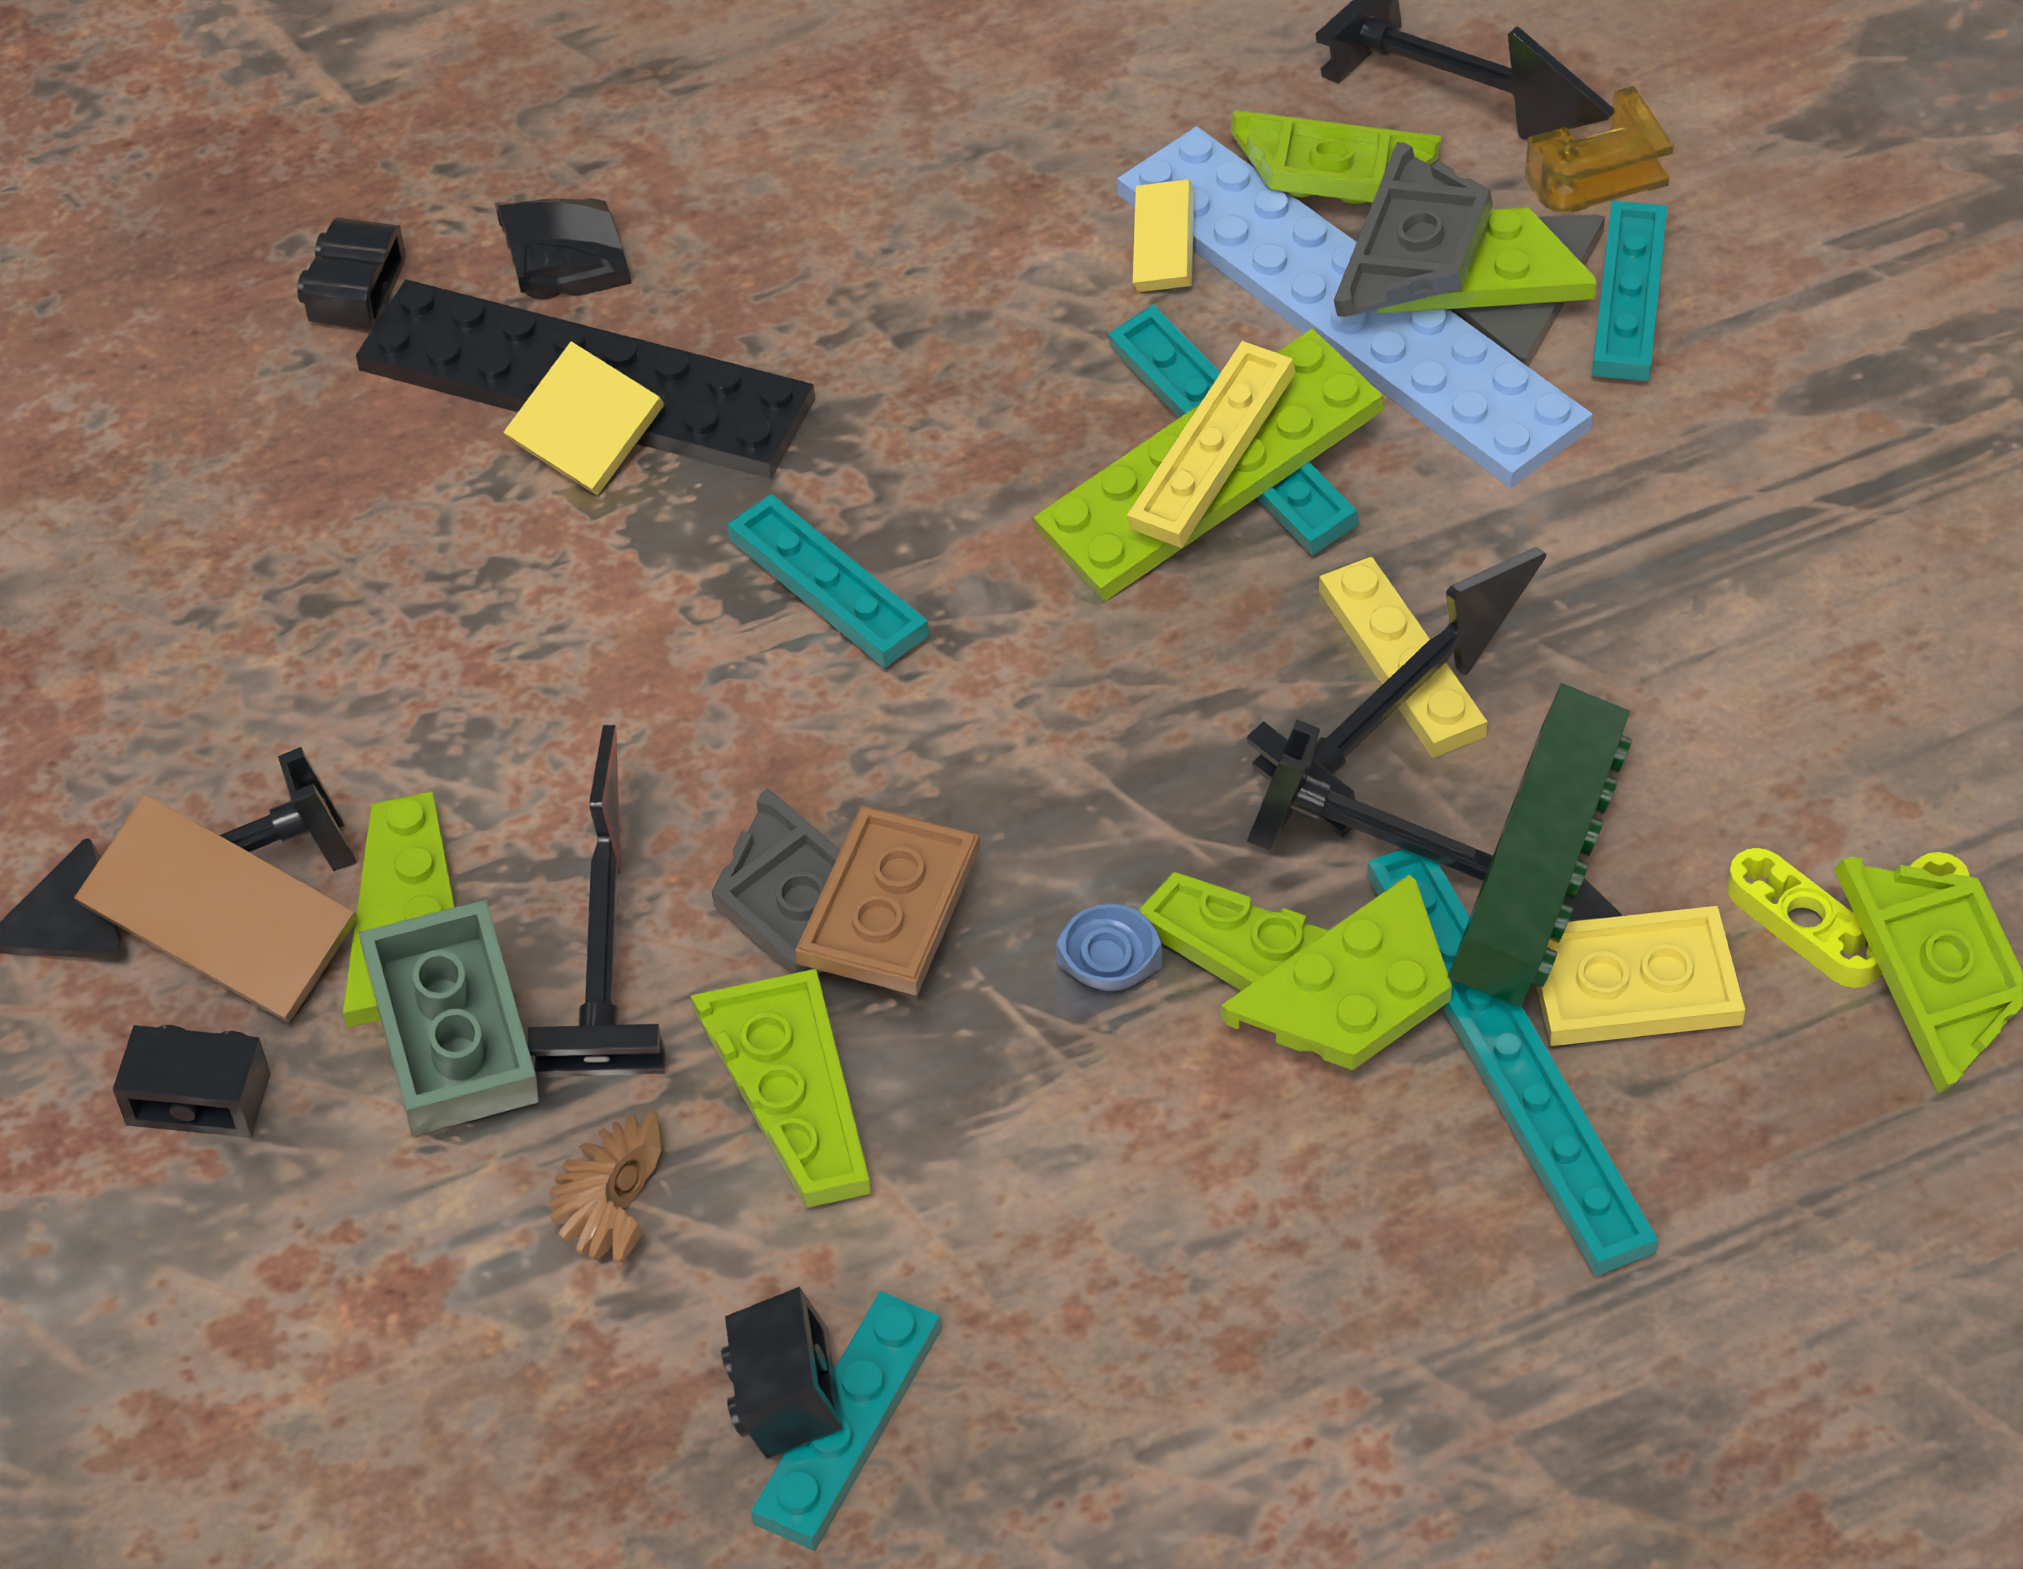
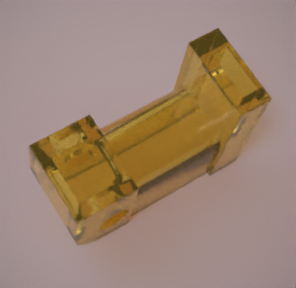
[1525,86,1674,213]

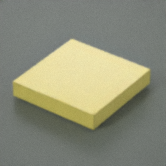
[504,342,665,496]

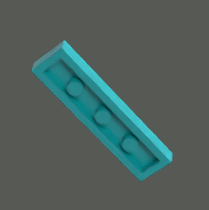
[1592,200,1668,381]
[727,493,929,668]
[751,1291,942,1551]

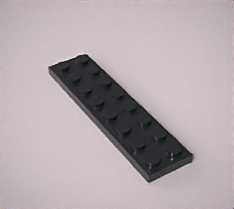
[356,279,815,479]

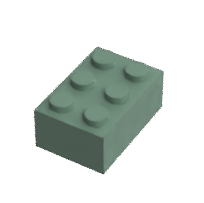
[359,900,539,1136]

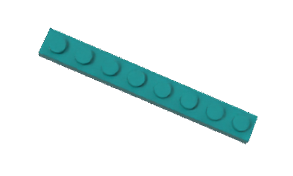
[1367,849,1658,1277]

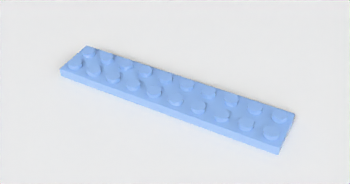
[1117,126,1593,489]

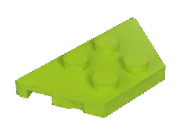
[1231,110,1441,204]
[1376,207,1597,314]
[1833,856,2023,1093]
[1221,874,1452,1070]

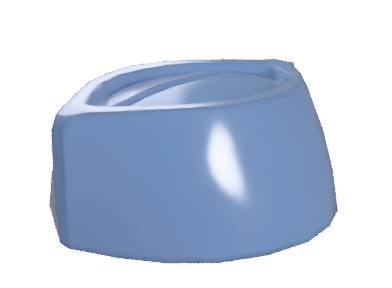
[1056,903,1163,992]

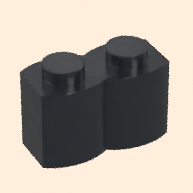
[297,217,406,329]

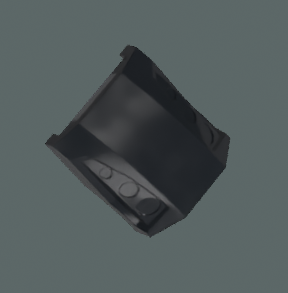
[495,198,631,300]

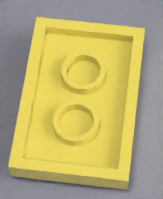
[1536,906,1745,1046]

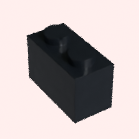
[112,1025,271,1138]
[721,1286,843,1459]

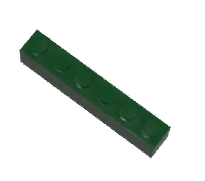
[1447,683,1632,1007]

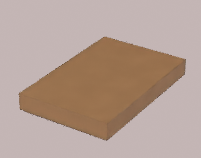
[795,805,980,995]

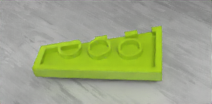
[343,791,455,1028]
[1139,872,1328,991]
[690,969,871,1208]

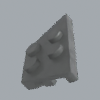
[1333,142,1493,317]
[1449,215,1605,367]
[712,788,841,974]

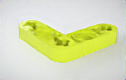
[1727,848,1970,988]

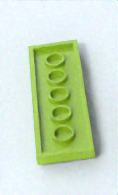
[1033,328,1385,602]

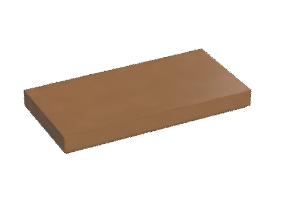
[74,793,358,1024]

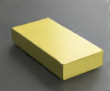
[1133,179,1194,292]

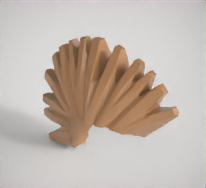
[548,1111,661,1264]

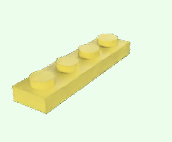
[1127,341,1296,548]
[1319,556,1488,758]

